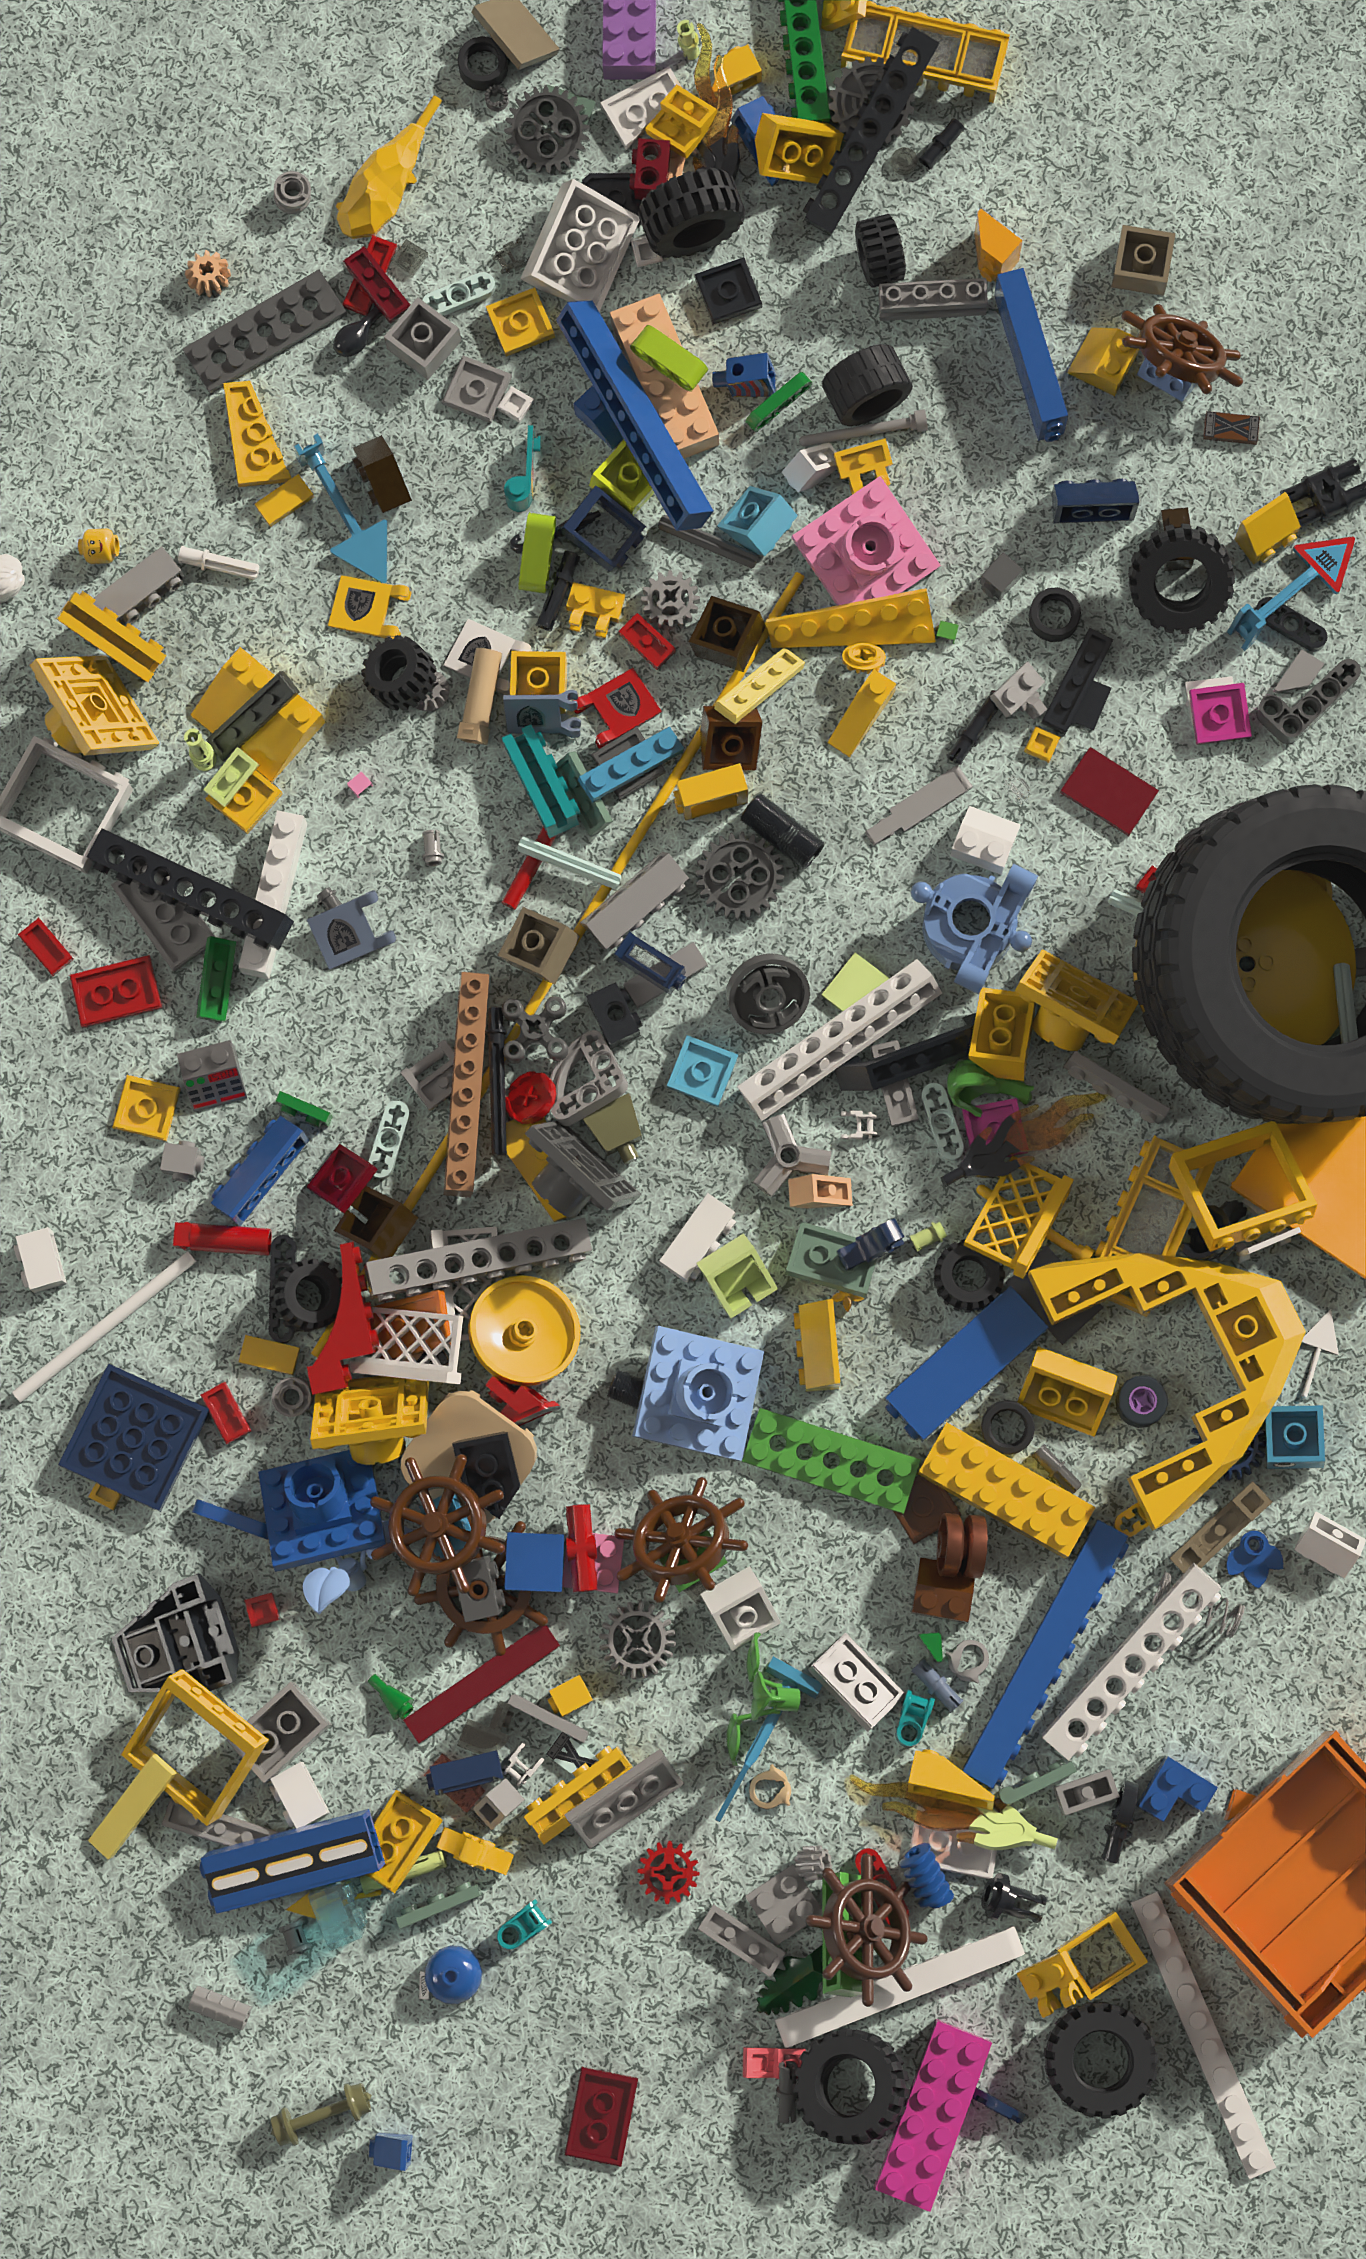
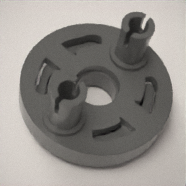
[726,953,810,1034]

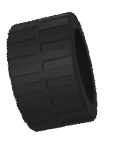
[822,344,913,427]

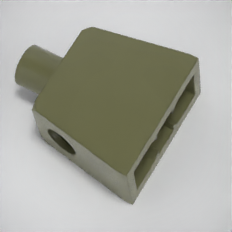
[582,1093,642,1165]

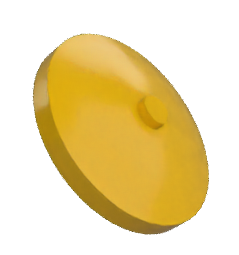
[468,1275,580,1386]

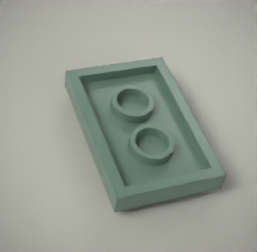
[785,1221,877,1298]

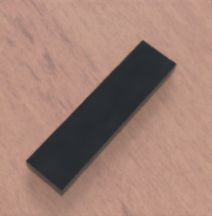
[1041,627,1114,735]

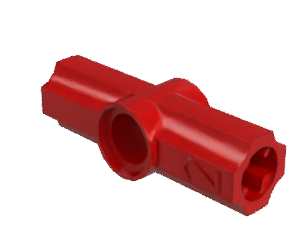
[566,1504,598,1592]

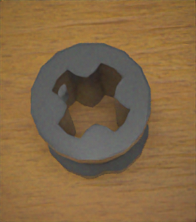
[278,1919,312,1956]

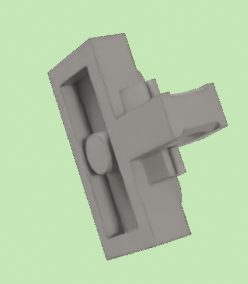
[990,661,1047,720]

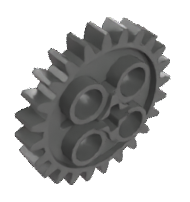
[504,85,591,174]
[695,832,784,921]

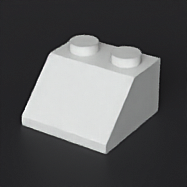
[950,806,1020,875]
[700,1566,781,1651]

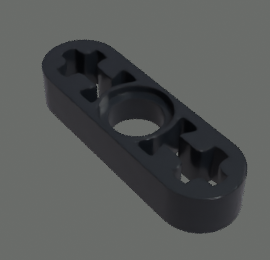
[1255,597,1328,651]

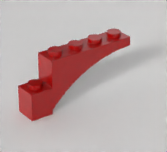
[307,1242,379,1395]

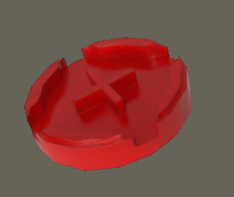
[505,1071,556,1125]

